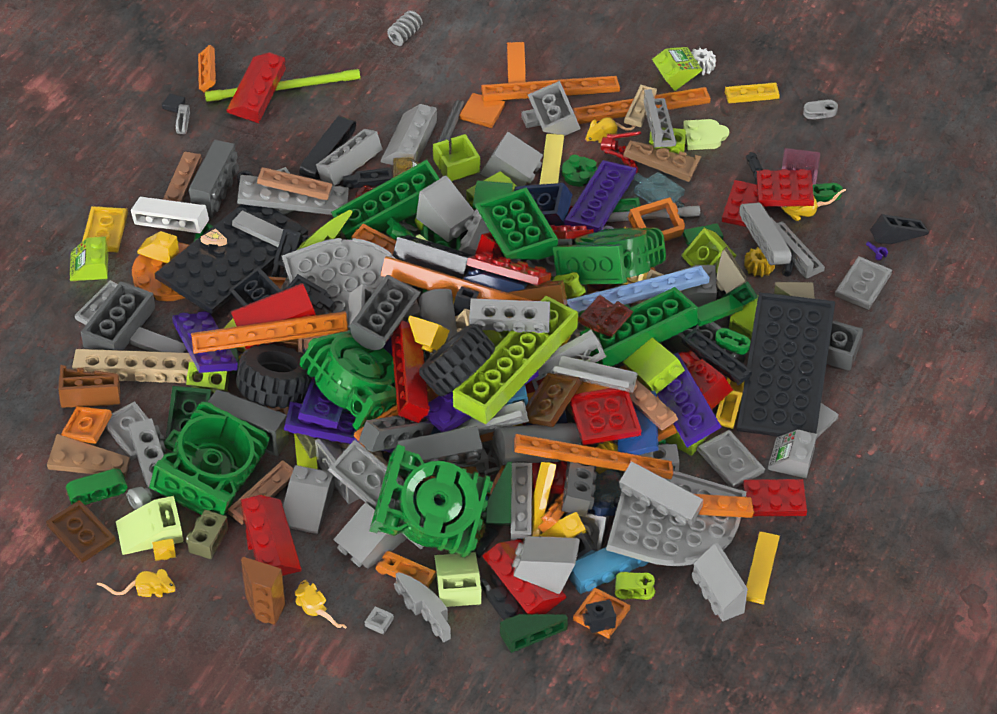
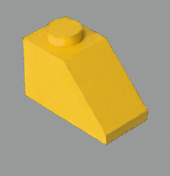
[137,231,179,263]
[408,316,450,353]
[540,512,586,538]

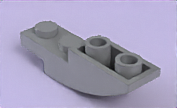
[394,572,451,642]

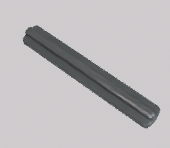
[437,99,464,143]

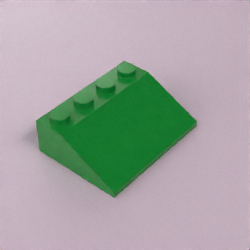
[475,187,558,260]

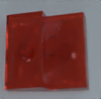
[578,295,633,336]

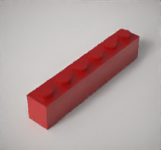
[391,320,430,423]

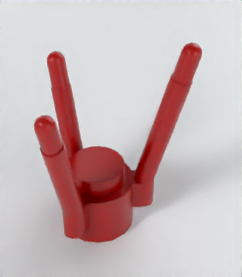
[601,131,641,160]

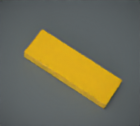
[725,83,780,103]

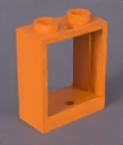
[627,197,685,242]

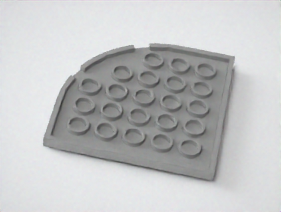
[282,238,421,334]
[606,471,747,566]

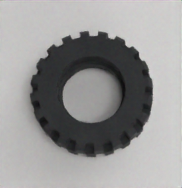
[419,324,495,396]
[236,344,312,409]

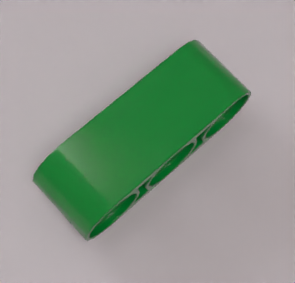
[66,468,127,505]

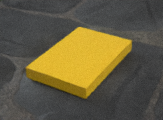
[82,206,128,252]

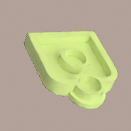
[683,119,729,150]

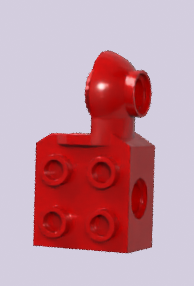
[679,350,733,410]

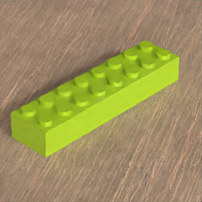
[453,296,578,425]

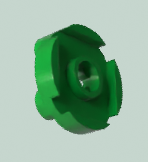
[562,155,597,187]

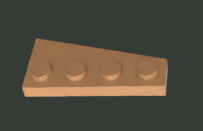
[623,140,701,182]
[47,434,130,478]

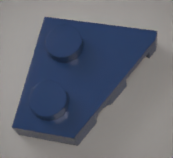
[587,500,617,517]

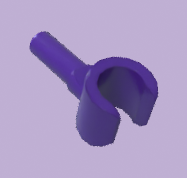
[866,242,888,260]

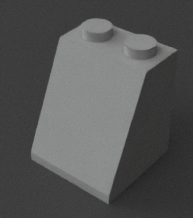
[480,132,543,186]
[416,176,474,242]
[333,502,407,569]
[512,536,580,594]

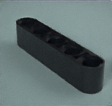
[299,116,356,180]

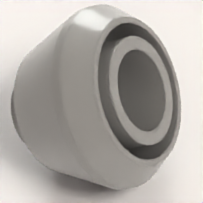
[126,487,153,510]

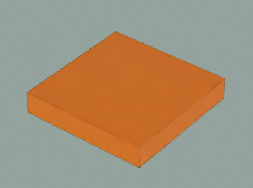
[459,93,505,128]
[61,406,113,444]
[573,588,630,639]

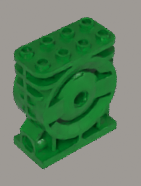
[553,228,666,284]
[300,331,397,430]
[149,402,269,516]
[369,445,493,558]

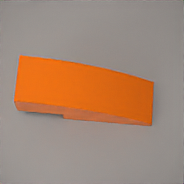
[507,42,526,83]

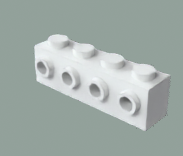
[131,197,209,233]

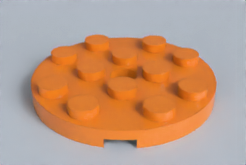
[132,242,189,301]

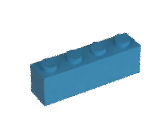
[568,547,649,594]

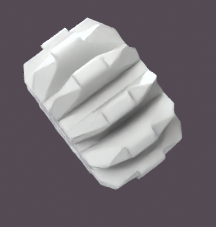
[691,47,716,75]

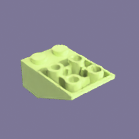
[116,496,183,555]
[435,552,481,607]

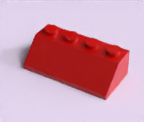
[226,53,286,123]
[231,283,316,350]
[241,495,302,576]
[482,539,567,614]

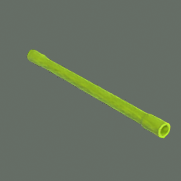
[205,69,360,102]

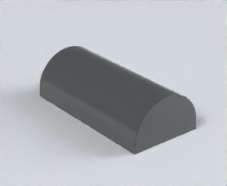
[350,274,421,350]
[419,289,457,360]
[493,422,581,465]

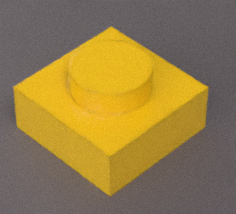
[152,538,176,561]

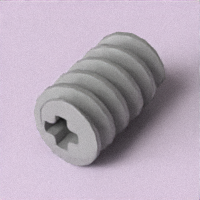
[387,11,423,46]

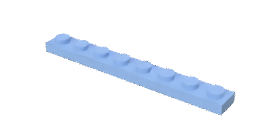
[566,266,710,317]

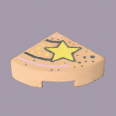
[201,229,227,246]

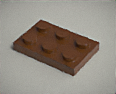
[525,373,582,427]
[46,500,116,563]

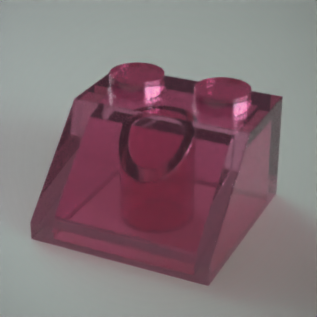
[782,148,820,185]

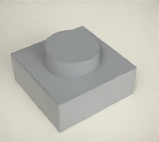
[521,109,540,128]
[365,606,394,634]

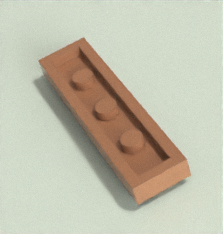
[163,152,202,202]
[257,167,332,200]
[629,379,678,431]
[228,460,294,525]

